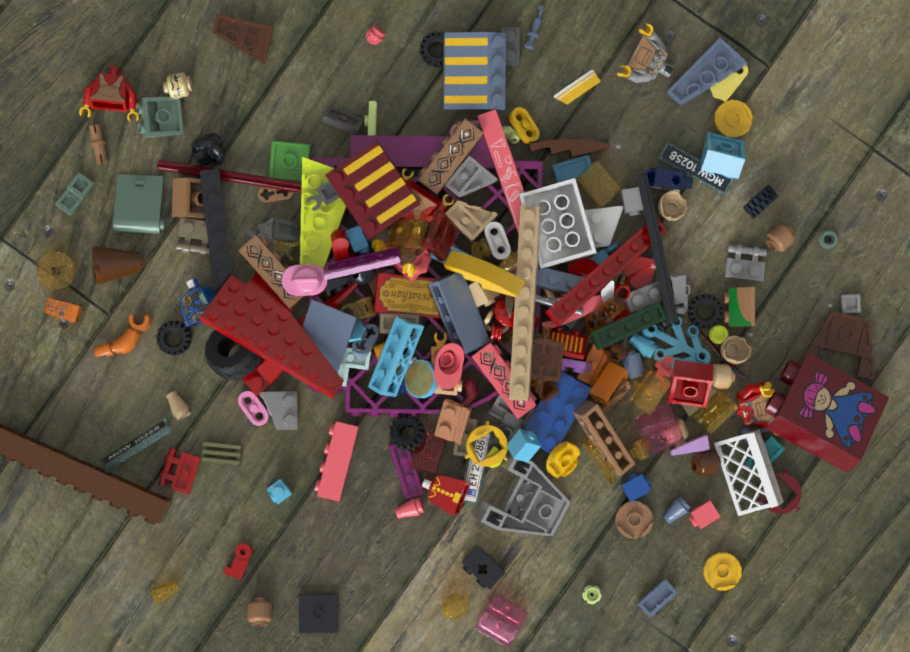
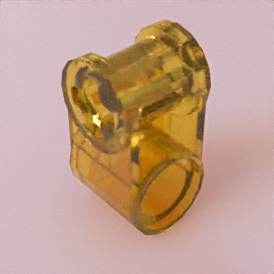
[340,296,378,320]

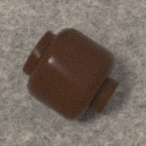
[691,450,721,477]

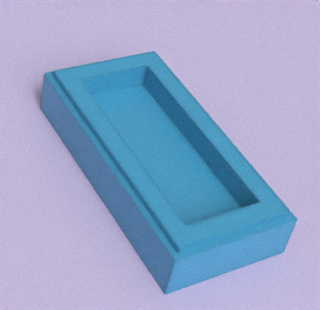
[552,154,594,183]

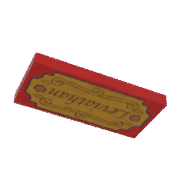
[374,273,442,318]

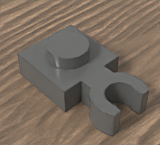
[306,181,340,211]

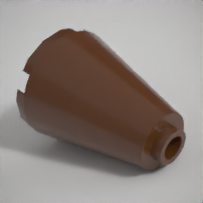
[92,246,145,285]

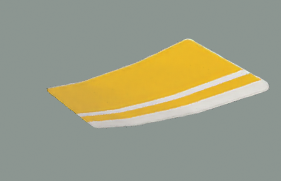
[554,70,601,105]

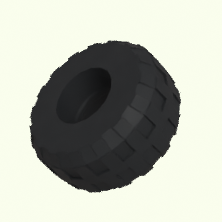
[204,330,262,380]

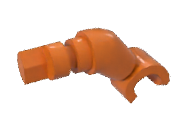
[94,313,152,357]

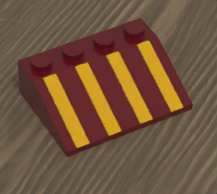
[325,140,421,239]

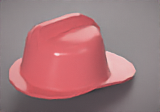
[433,343,464,389]

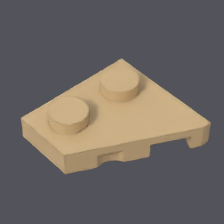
[444,200,498,242]

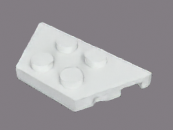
[585,206,623,248]

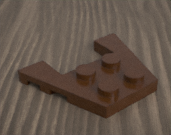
[802,311,875,380]

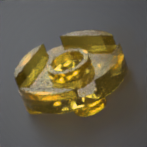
[37,252,77,290]

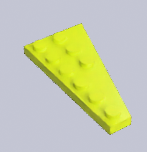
[300,157,346,270]

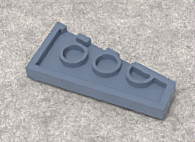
[667,38,748,106]

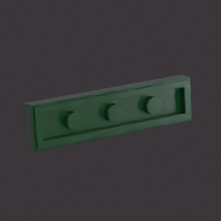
[590,302,667,350]

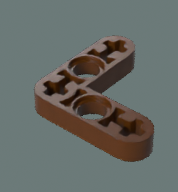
[584,296,627,363]

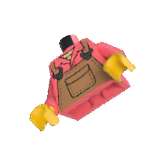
[372,235,433,282]

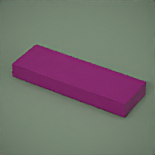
[388,443,425,500]

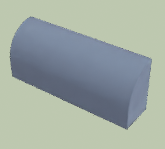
[428,272,490,354]

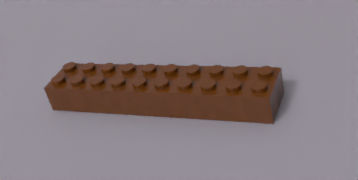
[0,423,173,525]

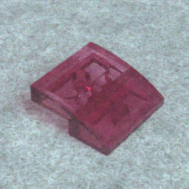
[634,403,685,456]
[475,594,529,648]

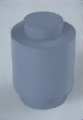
[622,350,645,379]

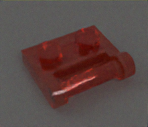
[422,210,458,262]

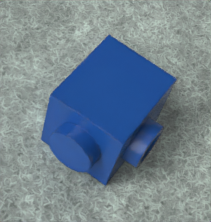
[620,472,652,502]

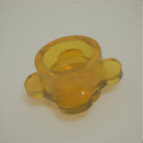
[471,238,492,259]

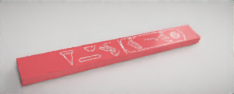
[477,109,525,235]

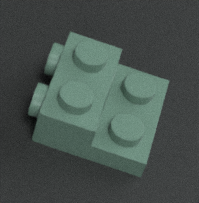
[136,97,184,138]

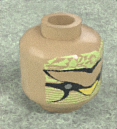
[163,72,193,99]

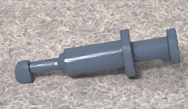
[524,5,544,50]

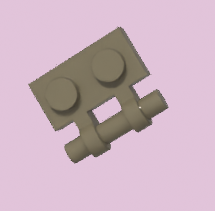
[176,218,209,256]

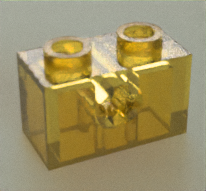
[630,369,671,415]

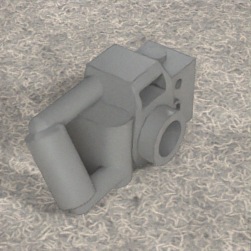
[669,272,690,314]

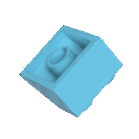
[701,131,745,179]

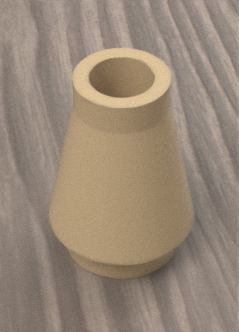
[166,391,191,421]

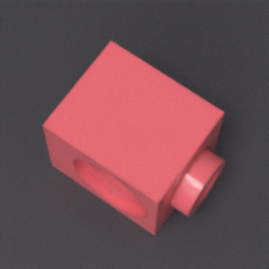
[689,499,720,529]

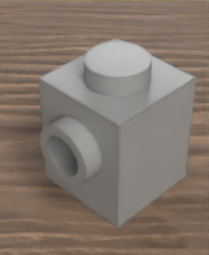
[620,187,643,216]

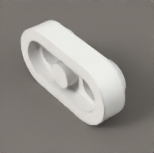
[484,222,511,260]

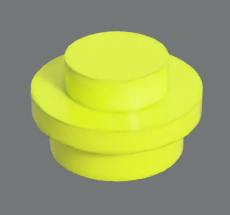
[709,325,728,344]

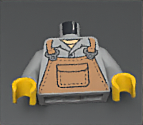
[617,23,674,83]

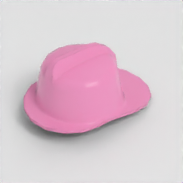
[282,264,327,296]

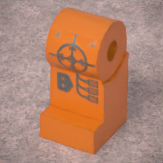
[44,297,83,323]

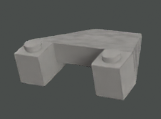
[473,450,571,537]

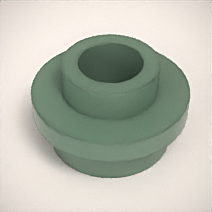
[818,230,838,249]

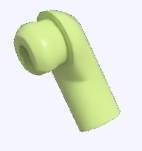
[502,126,520,144]

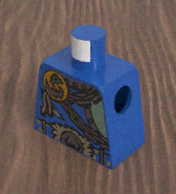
[180,278,216,327]

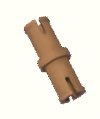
[89,124,108,164]

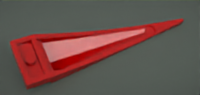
[241,283,359,397]

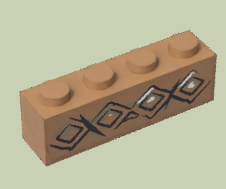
[418,119,484,195]
[238,235,305,309]
[573,401,635,476]

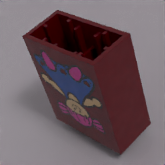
[764,353,889,473]

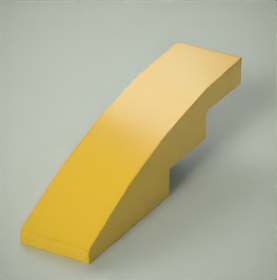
[444,250,525,297]

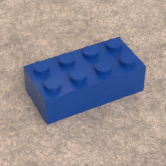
[523,371,592,453]

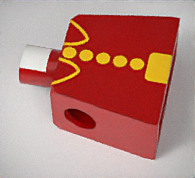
[422,475,471,516]

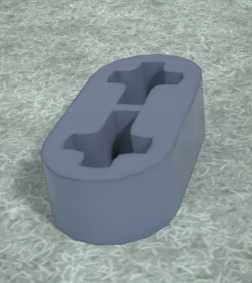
[352,324,379,358]

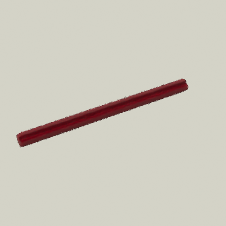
[157,160,302,193]

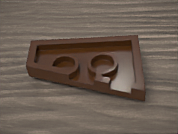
[213,14,273,65]

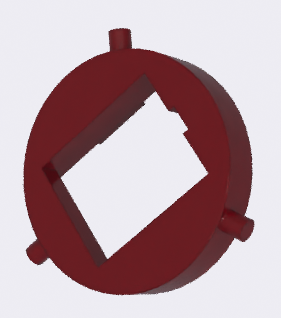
[757,469,802,514]

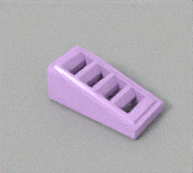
[669,434,710,455]

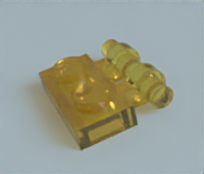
[692,390,739,434]

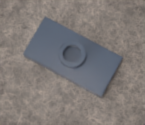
[637,578,678,618]

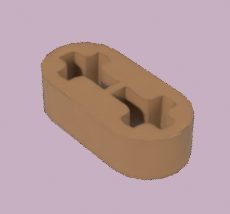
[258,187,294,203]

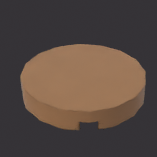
[615,501,653,539]

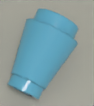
[629,334,658,359]

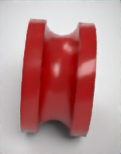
[490,323,502,342]

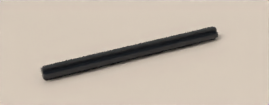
[636,173,679,324]

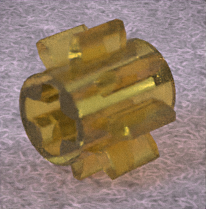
[629,438,653,461]

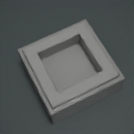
[840,294,861,314]

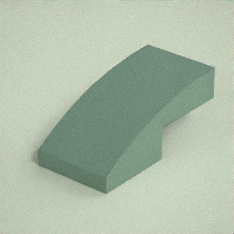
[55,172,94,216]

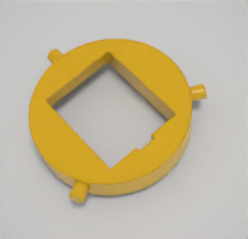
[464,421,508,467]

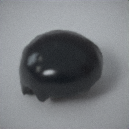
[347,269,376,285]

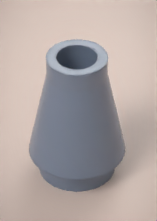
[662,496,691,524]

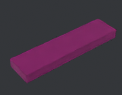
[324,247,401,280]

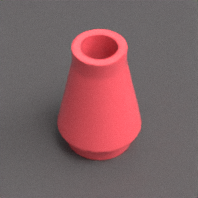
[395,497,425,519]

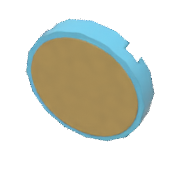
[405,360,437,398]

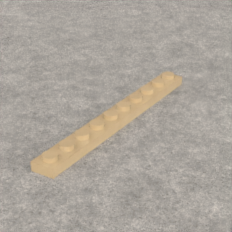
[509,206,541,401]

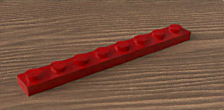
[545,218,668,327]

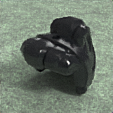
[191,133,226,167]

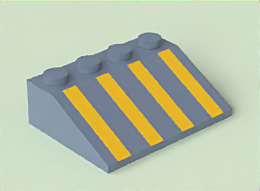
[443,32,506,112]

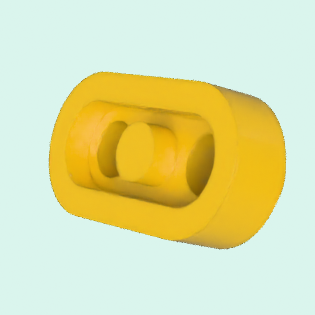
[509,107,540,144]

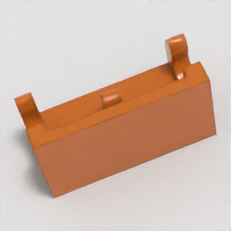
[589,362,629,407]

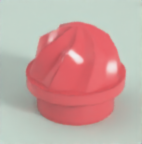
[366,25,386,45]

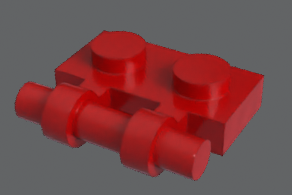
[158,448,201,494]

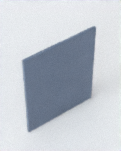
[302,299,357,373]

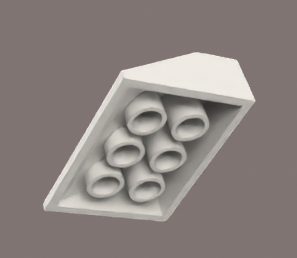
[519,178,597,269]

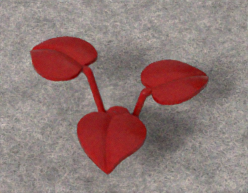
[567,257,656,322]

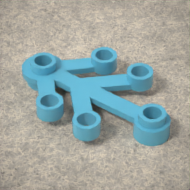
[641,317,711,369]

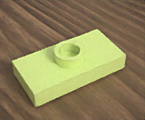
[365,101,377,135]

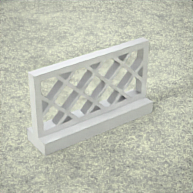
[714,429,784,516]

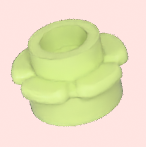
[582,585,601,604]

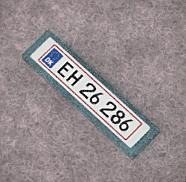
[463,431,493,506]

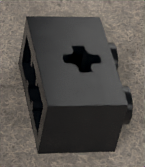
[462,545,506,589]

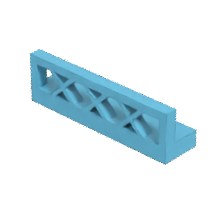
[368,316,424,397]

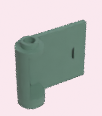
[113,174,165,234]

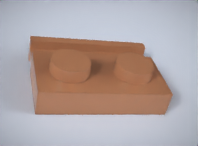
[434,399,472,445]

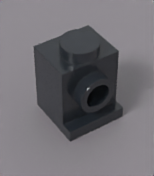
[325,275,351,296]

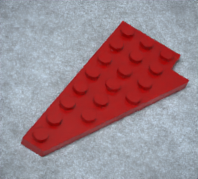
[200,272,344,399]

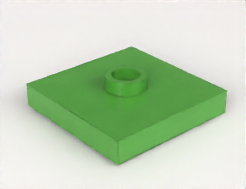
[268,140,311,182]

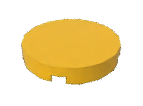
[714,100,753,138]
[546,441,580,478]
[703,552,742,591]

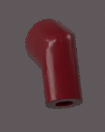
[461,378,478,408]

